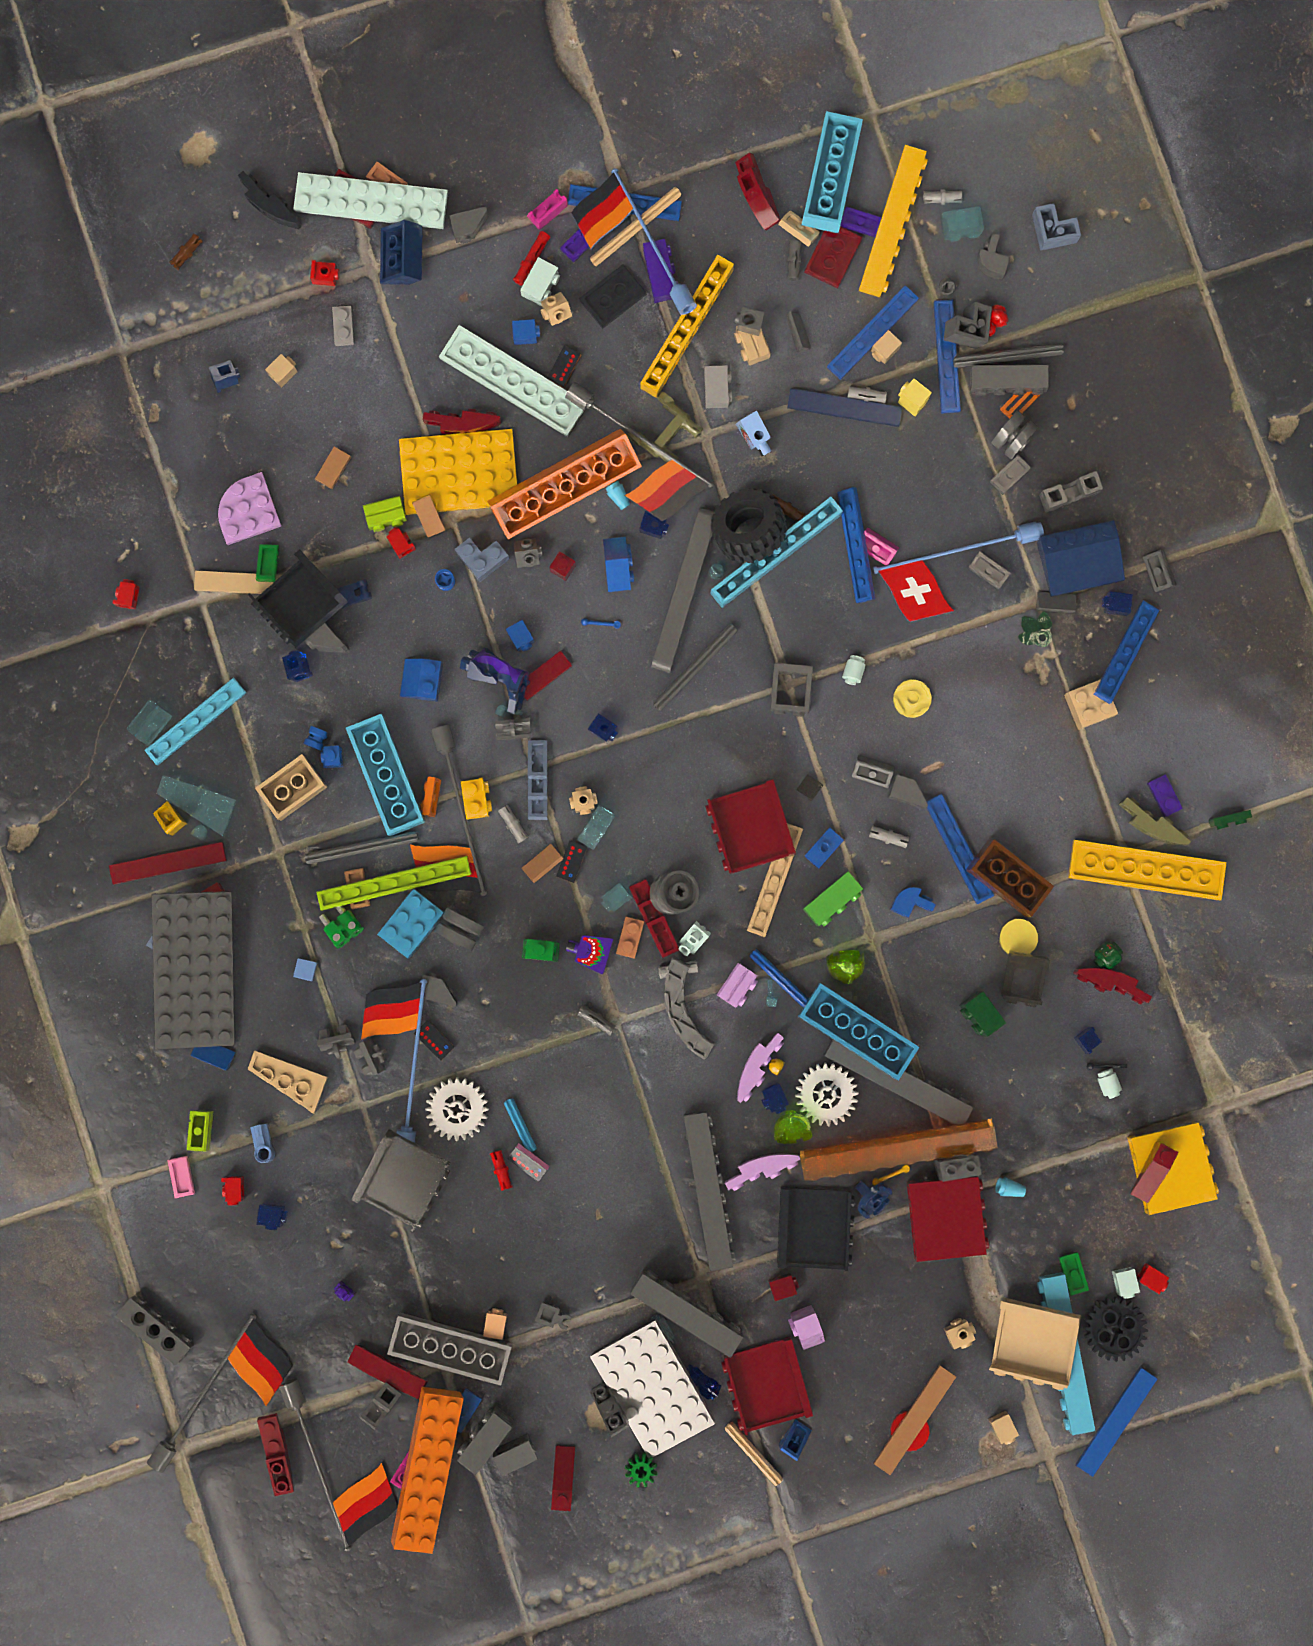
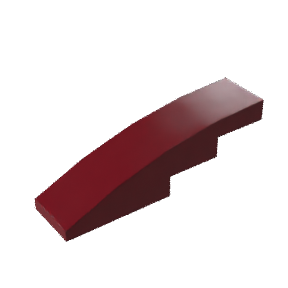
[628,878,679,958]
[347,1345,428,1399]

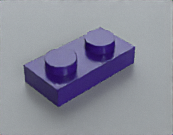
[840,207,882,237]
[1147,774,1183,817]

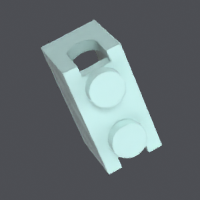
[521,257,560,306]

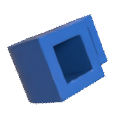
[889,887,936,918]

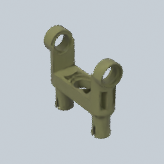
[627,392,703,463]

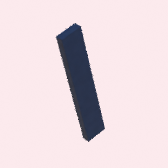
[787,389,902,427]

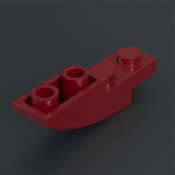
[735,152,781,230]
[423,409,501,435]
[1073,968,1152,1005]
[257,1413,294,1496]

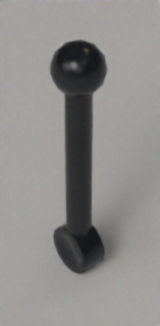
[1087,1062,1127,1070]

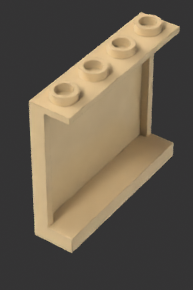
[989,1298,1081,1390]

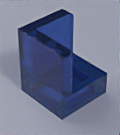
[1074,1027,1102,1054]

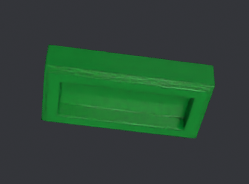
[256,544,279,582]

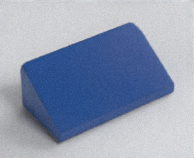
[191,1046,236,1070]

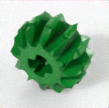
[625,1453,658,1488]

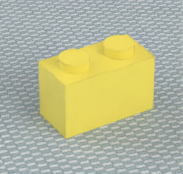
[898,379,932,417]

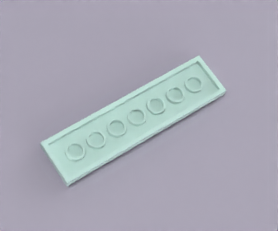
[293,172,448,229]
[439,325,584,437]

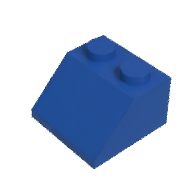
[400,659,443,702]

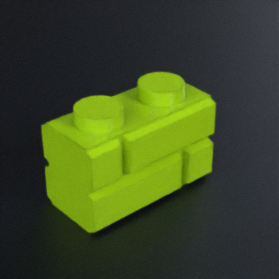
[363,496,407,532]
[187,1110,213,1152]

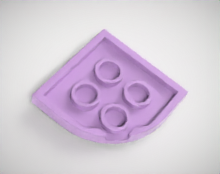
[218,472,281,545]

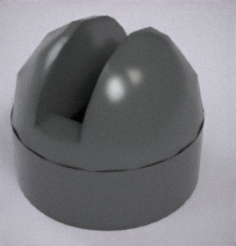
[939,278,955,295]

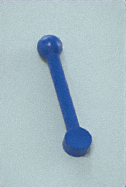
[581,618,621,629]

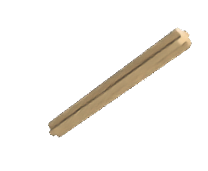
[590,187,681,266]

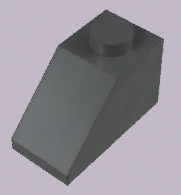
[449,207,488,244]
[888,773,928,809]
[422,972,458,1007]

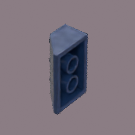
[380,220,423,285]

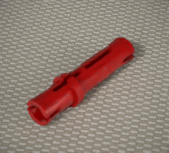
[513,231,551,286]

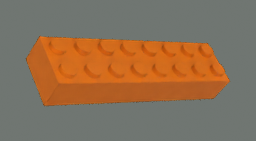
[487,429,642,539]
[391,1387,464,1554]

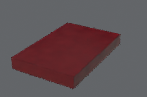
[804,226,863,289]

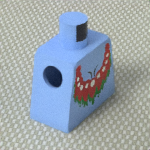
[736,411,771,456]

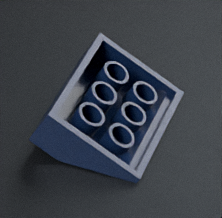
[1037,521,1125,597]

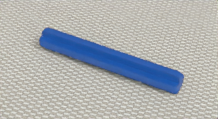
[750,949,809,1007]

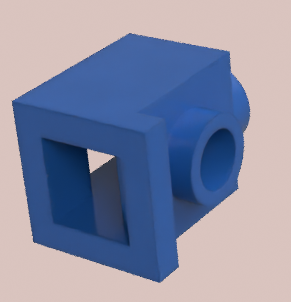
[321,746,343,768]

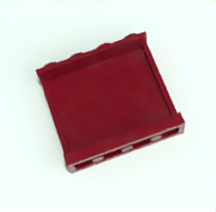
[705,779,796,874]
[906,1176,989,1262]
[721,1336,813,1435]

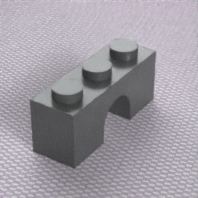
[1039,471,1103,513]

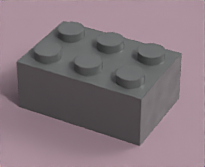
[457,1406,514,1476]

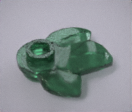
[1018,612,1052,647]

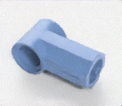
[250,1123,275,1163]

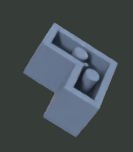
[1032,203,1081,251]
[455,537,510,583]

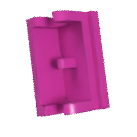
[527,189,568,230]

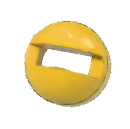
[769,1058,785,1076]

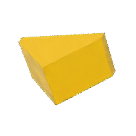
[153,801,187,836]

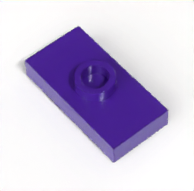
[560,229,589,263]

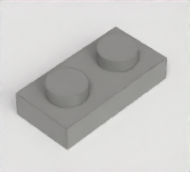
[332,306,354,346]

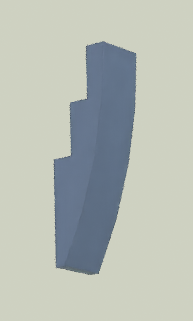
[528,740,548,820]

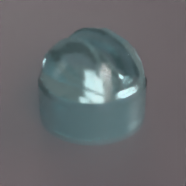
[709,564,724,580]
[190,825,207,841]

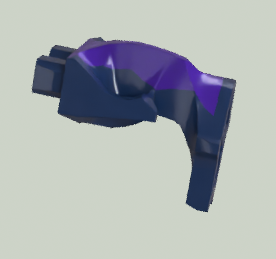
[460,648,530,714]

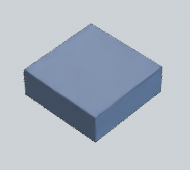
[293,958,317,981]

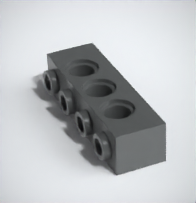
[115,1295,194,1366]

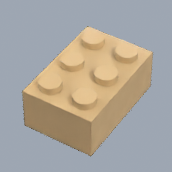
[255,754,327,821]

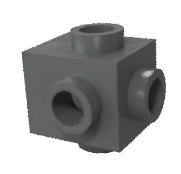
[513,538,542,568]

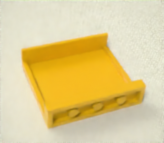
[1127,1122,1219,1215]

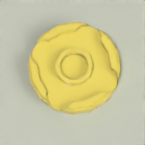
[893,679,932,718]
[999,919,1038,957]

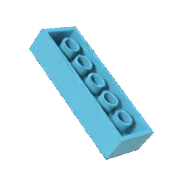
[802,111,863,233]
[346,714,426,836]

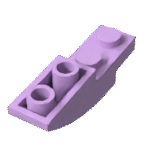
[737,1033,784,1103]
[725,1153,800,1191]

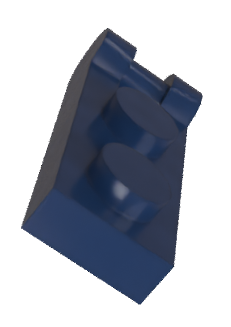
[337,579,372,609]

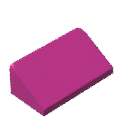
[864,528,899,566]

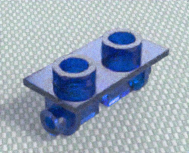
[686,1364,721,1401]

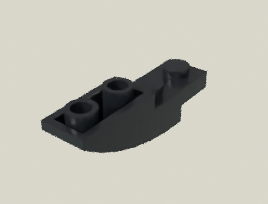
[238,171,301,229]

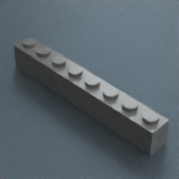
[823,1039,973,1128]
[683,1111,736,1271]

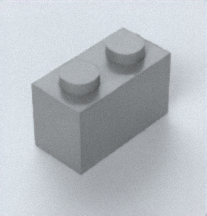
[704,365,732,408]

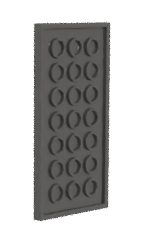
[151,891,234,1049]

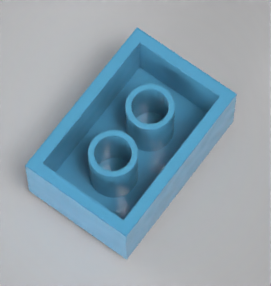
[377,889,444,959]

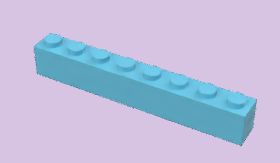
[710,497,843,608]
[1037,1272,1095,1435]

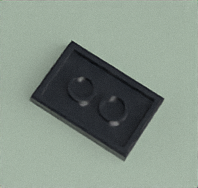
[579,264,647,329]

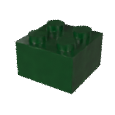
[959,991,1006,1037]

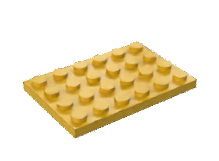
[399,429,517,515]

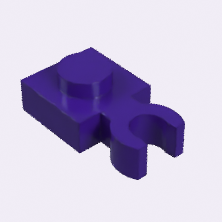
[334,1281,356,1302]

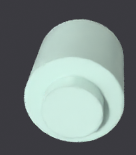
[842,655,866,685]
[1097,1068,1122,1099]

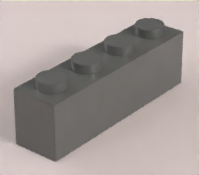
[970,365,1049,396]

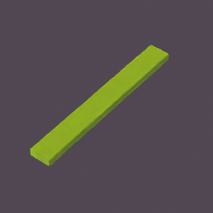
[316,856,472,911]

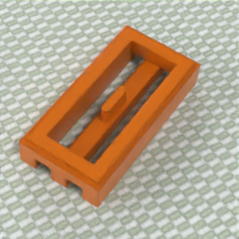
[1000,392,1040,419]

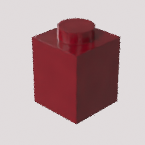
[549,551,576,581]
[768,1273,799,1301]

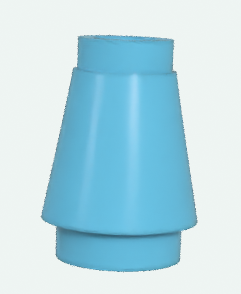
[605,481,630,510]
[995,1177,1026,1197]

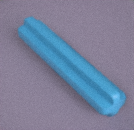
[504,1098,536,1152]

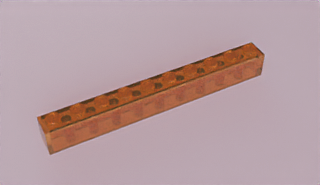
[800,1119,998,1181]

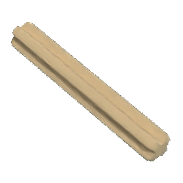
[725,1422,783,1486]

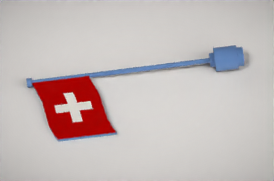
[873,522,1044,622]

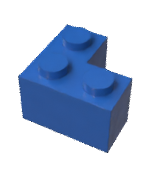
[603,537,634,592]

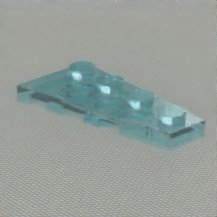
[157,775,237,836]

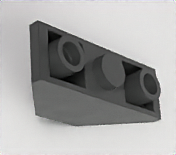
[590,1382,629,1437]

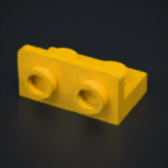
[461,777,492,820]

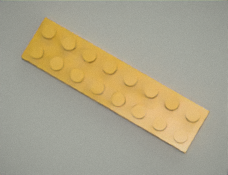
[1068,840,1226,901]

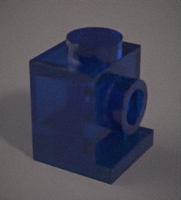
[639,511,669,539]
[282,650,313,682]

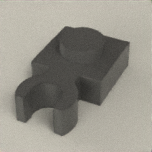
[535,1302,572,1330]

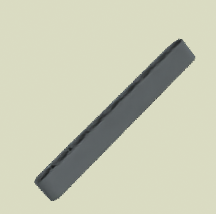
[651,507,715,673]

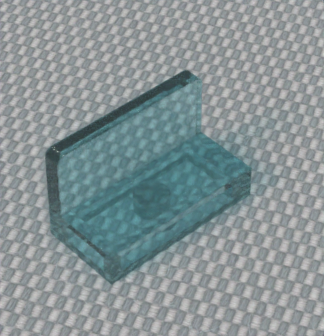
[127,700,172,747]

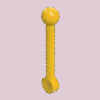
[872,1165,910,1186]

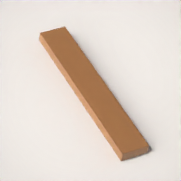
[873,1365,956,1475]

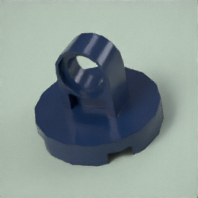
[855,1180,892,1219]

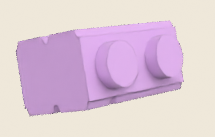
[717,963,758,1008]

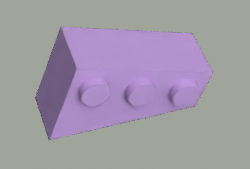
[788,1305,825,1350]

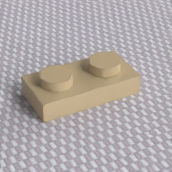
[778,210,820,247]

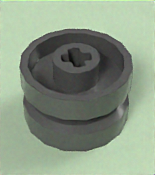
[991,410,1038,460]
[650,870,699,915]
[434,908,484,951]

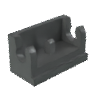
[493,1434,538,1476]

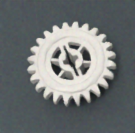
[795,1062,859,1127]
[425,1077,489,1141]

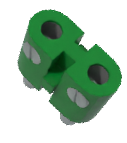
[319,906,364,949]

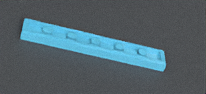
[145,678,247,765]

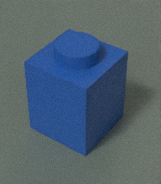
[512,319,540,345]
[506,620,534,652]

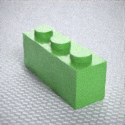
[803,871,863,926]

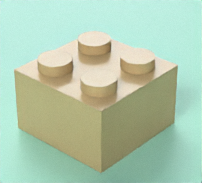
[1064,680,1118,730]

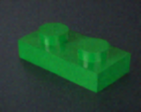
[1058,1252,1089,1296]

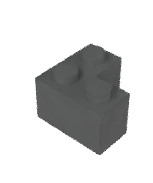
[944,302,992,349]

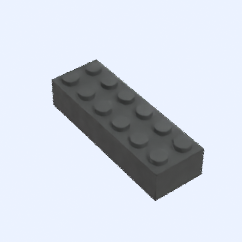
[630,1269,743,1358]

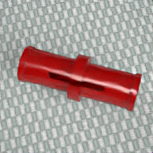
[490,1150,513,1191]

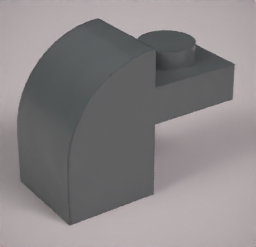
[977,233,1009,281]
[359,1383,401,1430]

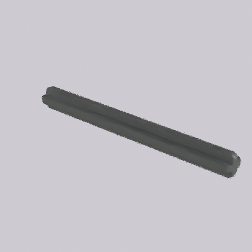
[953,344,1064,368]
[653,624,737,711]
[305,831,418,864]

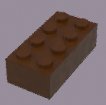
[966,839,1054,917]

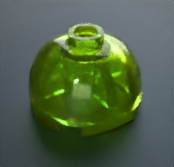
[826,950,865,984]
[773,1110,813,1144]

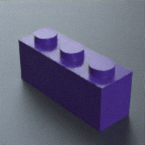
[643,239,678,303]

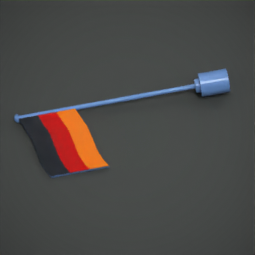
[571,168,697,315]
[361,979,428,1156]

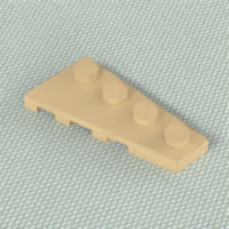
[248,1051,328,1114]

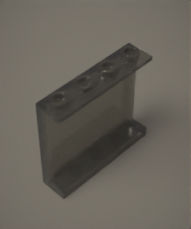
[351,1129,451,1233]

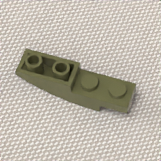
[1119,797,1191,845]

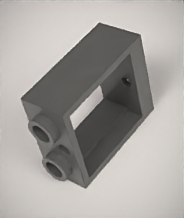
[770,663,813,717]
[934,1152,982,1182]

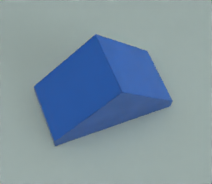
[779,1419,812,1461]

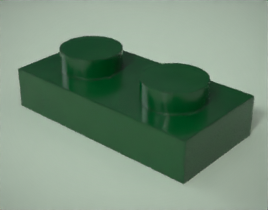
[1209,810,1252,830]

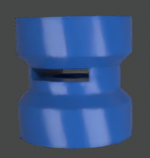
[435,569,455,591]
[303,726,328,751]

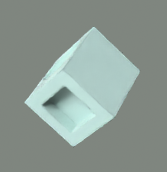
[1112,1267,1140,1299]

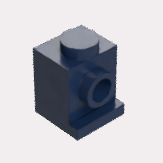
[209,360,240,393]

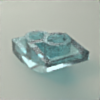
[577,805,615,850]

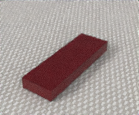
[524,651,572,701]

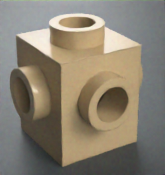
[540,292,572,326]
[569,786,598,815]
[944,1318,976,1349]

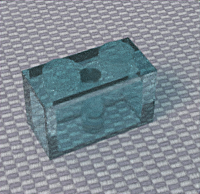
[941,206,984,241]

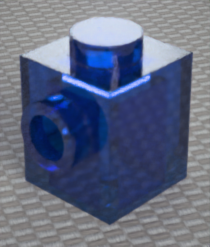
[1102,591,1133,616]
[588,713,619,744]
[761,1083,789,1114]
[256,1203,288,1230]

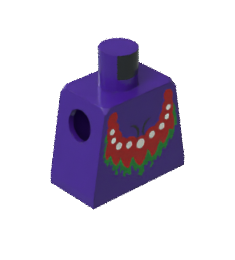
[566,935,613,974]

